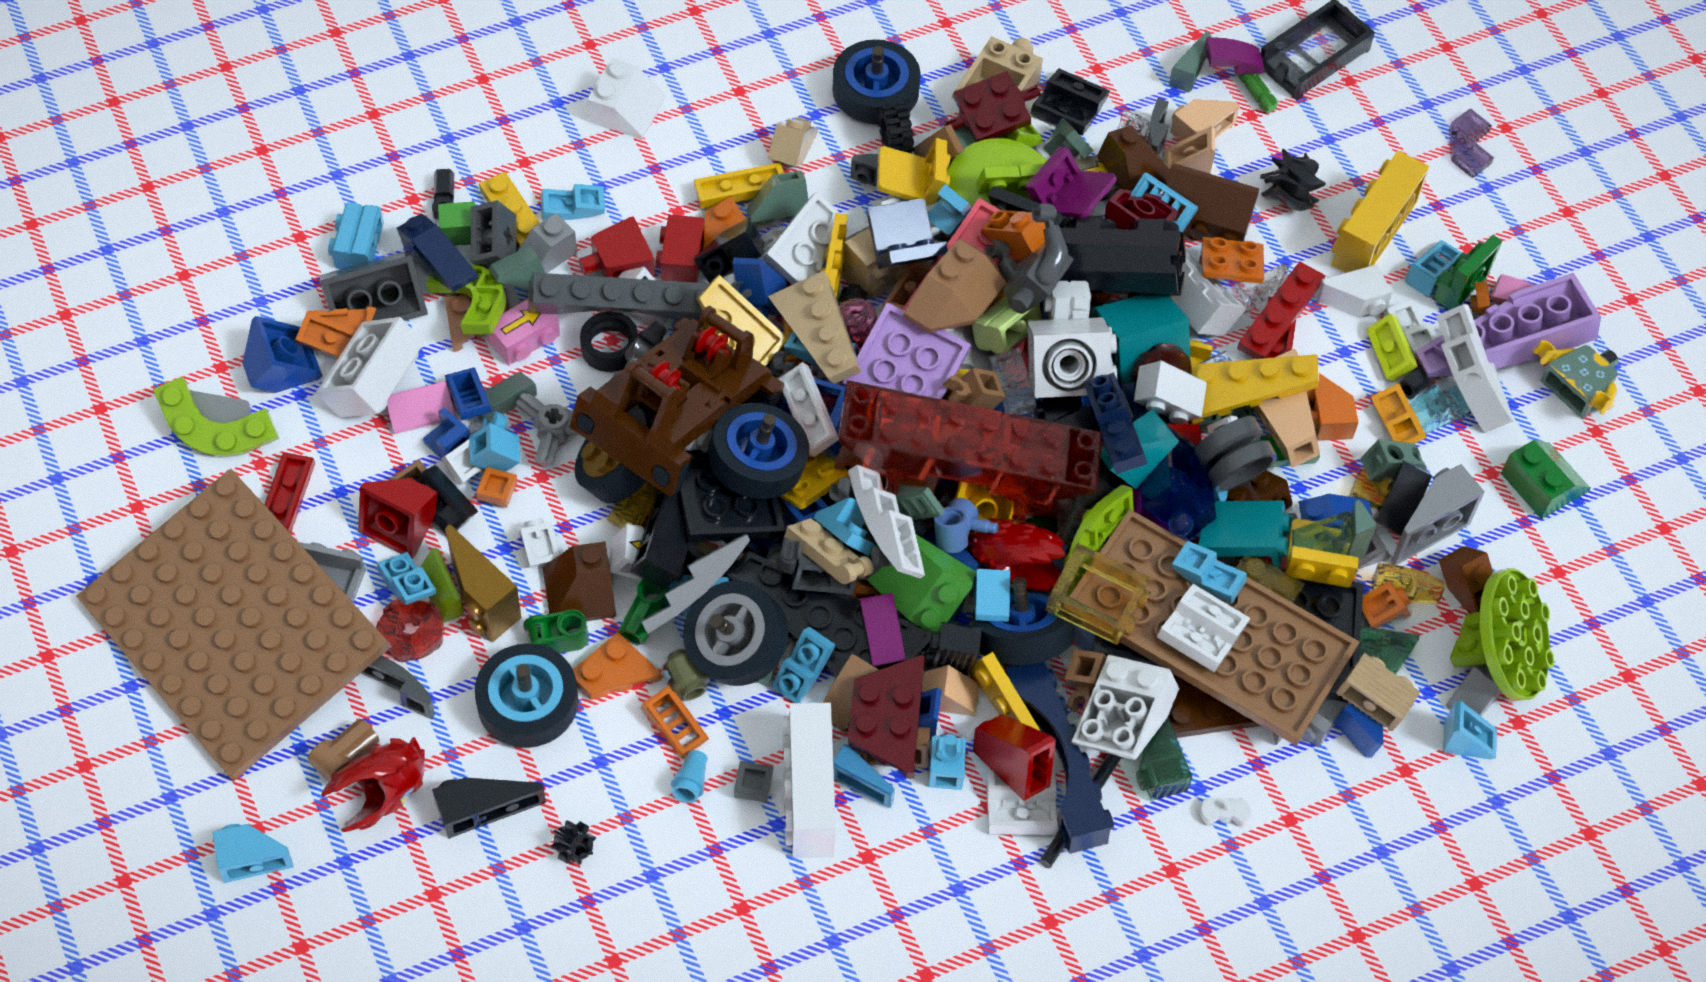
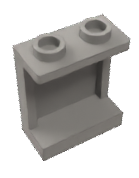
[299,542,366,603]

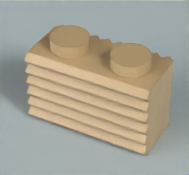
[1336,653,1421,732]

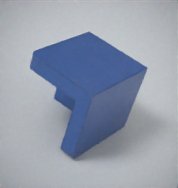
[423,407,470,458]

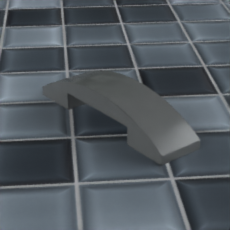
[361,655,435,720]

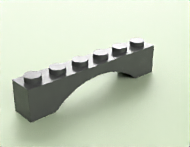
[528,272,709,322]

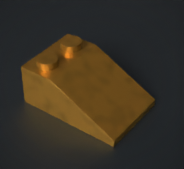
[445,525,522,642]

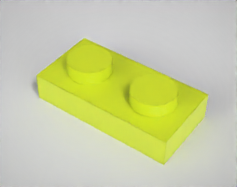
[1366,313,1418,382]

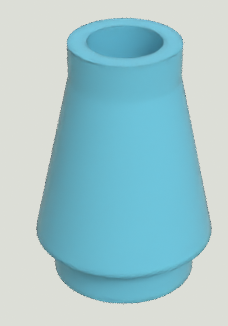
[671,750,708,803]

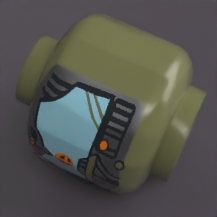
[661,649,711,701]

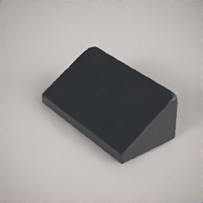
[415,465,478,534]

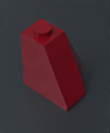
[1105,189,1179,230]

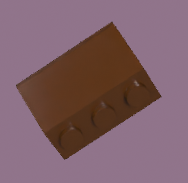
[1162,163,1260,241]

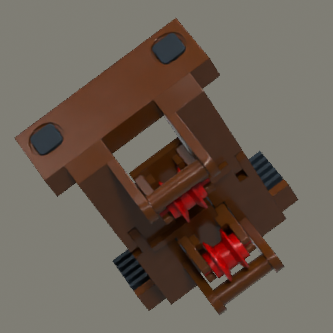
[569,306,784,497]

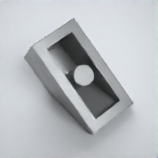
[518,213,577,273]

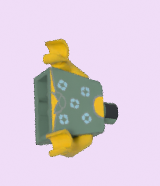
[1531,340,1619,419]

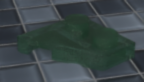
[1359,626,1419,674]

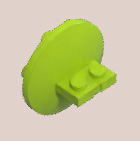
[947,138,1047,207]
[1449,568,1555,701]

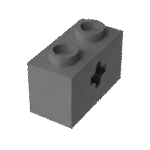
[470,200,516,269]

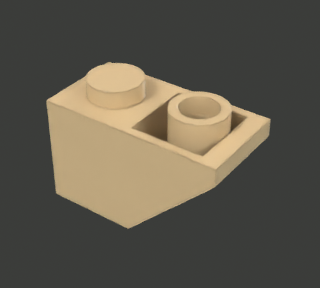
[767,117,819,166]

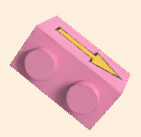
[487,299,560,366]

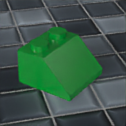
[1501,440,1591,520]

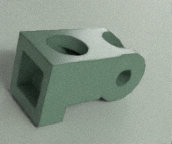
[1360,439,1427,482]

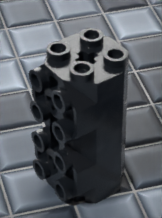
[1060,217,1186,296]

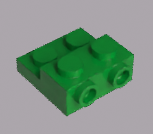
[1434,234,1503,310]

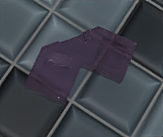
[1449,108,1495,179]

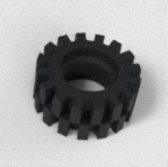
[878,102,914,154]

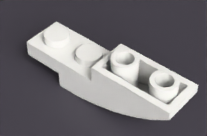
[1436,304,1514,432]

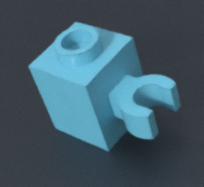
[469,411,521,472]
[928,734,966,790]

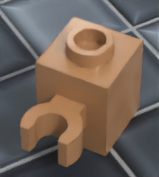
[943,368,1006,419]
[1064,649,1107,712]

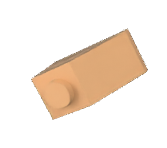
[1170,99,1240,141]

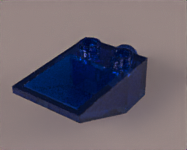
[1141,424,1216,540]

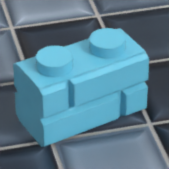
[328,202,384,269]

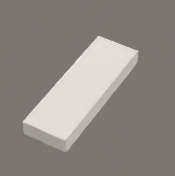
[779,362,839,457]

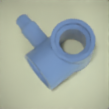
[934,498,999,553]

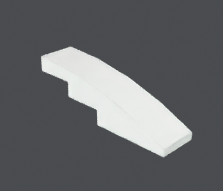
[848,465,925,578]

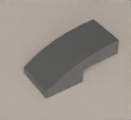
[1147,98,1169,155]

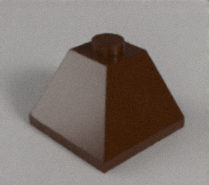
[1097,125,1170,193]
[542,541,616,621]

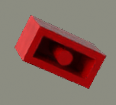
[655,214,705,283]

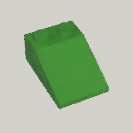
[867,534,976,632]

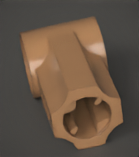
[308,718,380,782]

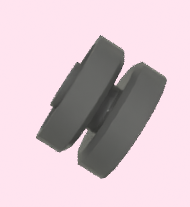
[1193,416,1277,492]

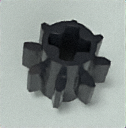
[551,820,596,865]

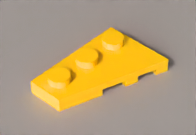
[821,213,848,298]

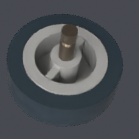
[683,581,788,686]

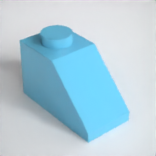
[212,824,294,883]

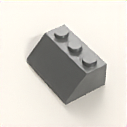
[318,251,428,321]

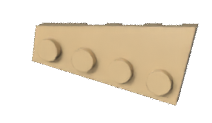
[768,271,861,384]

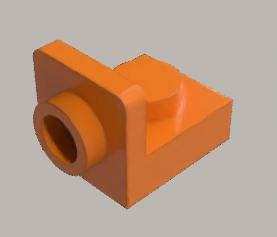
[1362,580,1411,630]

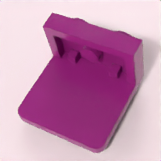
[1025,146,1117,218]

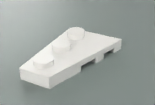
[762,191,839,285]

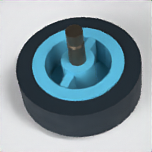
[475,643,578,748]

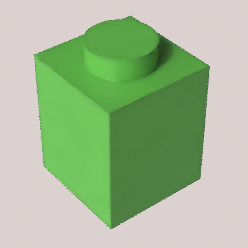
[438,201,475,246]

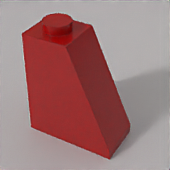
[973,714,1056,801]

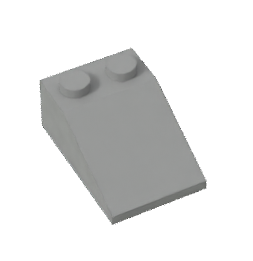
[1391,464,1485,567]

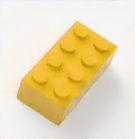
[1331,150,1430,273]

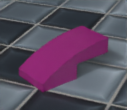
[1205,37,1265,74]
[860,593,906,666]

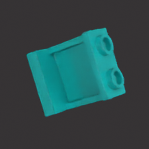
[1198,501,1292,569]

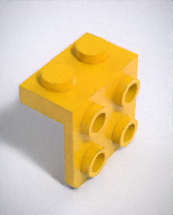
[877,138,950,206]
[778,453,849,514]
[1285,519,1359,588]

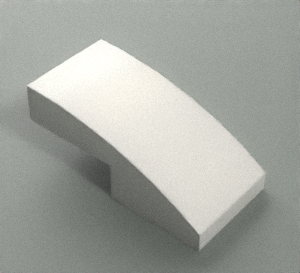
[1383,299,1438,359]

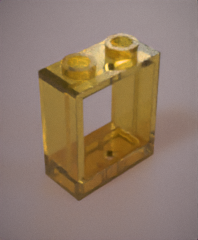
[1045,543,1151,645]

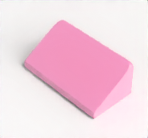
[386,381,456,434]

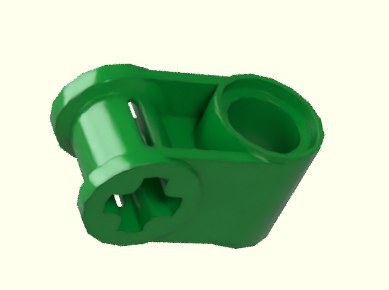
[523,610,590,653]

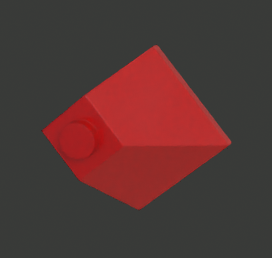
[358,478,437,559]

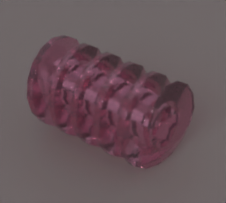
[839,298,878,357]

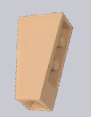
[1253,348,1320,468]

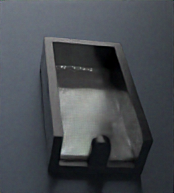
[1261,0,1375,101]

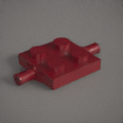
[944,71,1041,142]

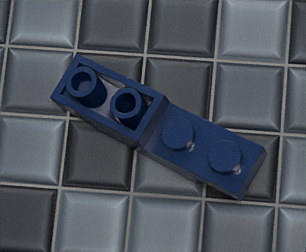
[1084,372,1148,474]

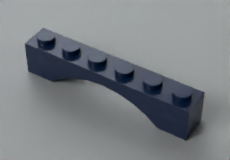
[1005,662,1114,854]

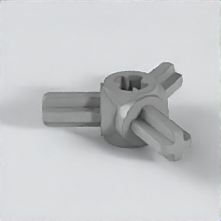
[516,393,574,467]

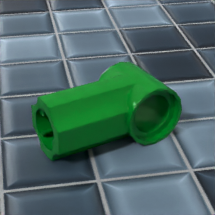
[618,579,669,646]

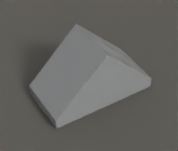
[1446,664,1502,716]

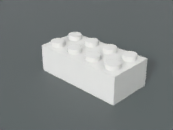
[782,703,836,858]

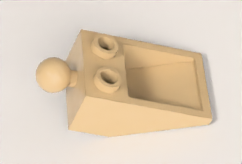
[952,36,1043,99]

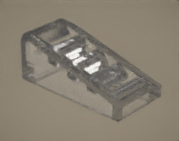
[1232,264,1289,318]

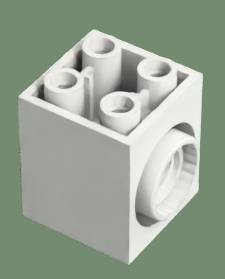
[1028,317,1117,398]

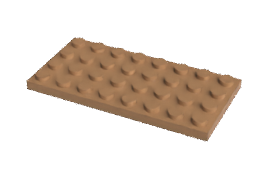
[1063,509,1360,746]

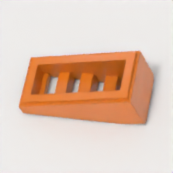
[640,685,709,759]

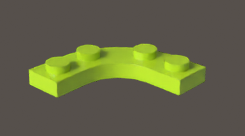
[426,265,506,335]
[153,376,280,457]
[1064,485,1134,598]

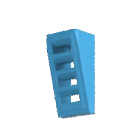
[833,744,895,808]

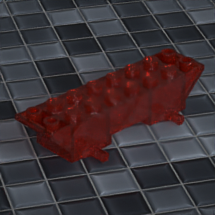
[838,380,1102,521]

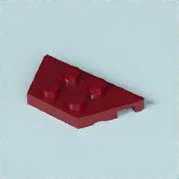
[848,655,925,779]

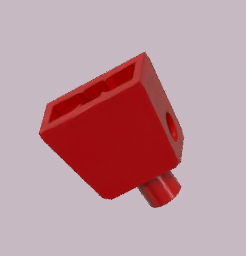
[579,216,656,278]

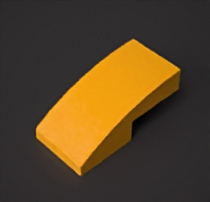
[1371,383,1427,444]

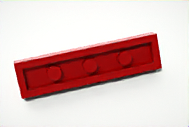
[1237,261,1326,359]

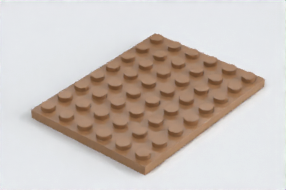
[76,468,392,781]

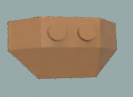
[903,239,1007,333]

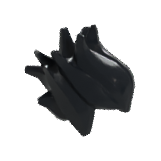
[1260,148,1326,211]

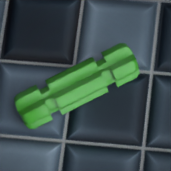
[1237,74,1278,113]

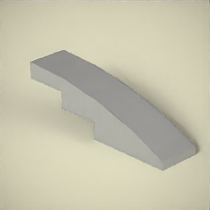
[641,534,750,634]

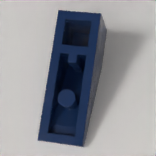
[396,213,479,293]

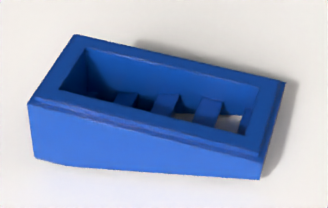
[444,367,492,421]

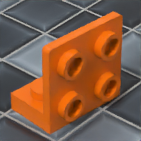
[1199,237,1264,284]

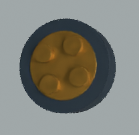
[574,407,654,504]

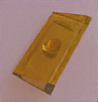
[607,482,660,530]

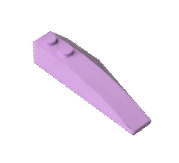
[1415,272,1601,377]

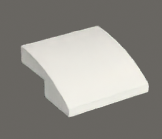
[1157,584,1250,673]
[987,766,1058,835]

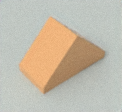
[1164,126,1216,174]
[922,665,979,716]

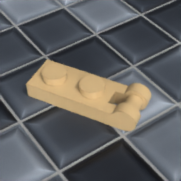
[784,518,873,585]

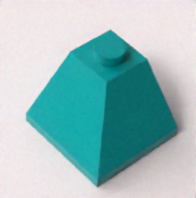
[1099,409,1179,489]

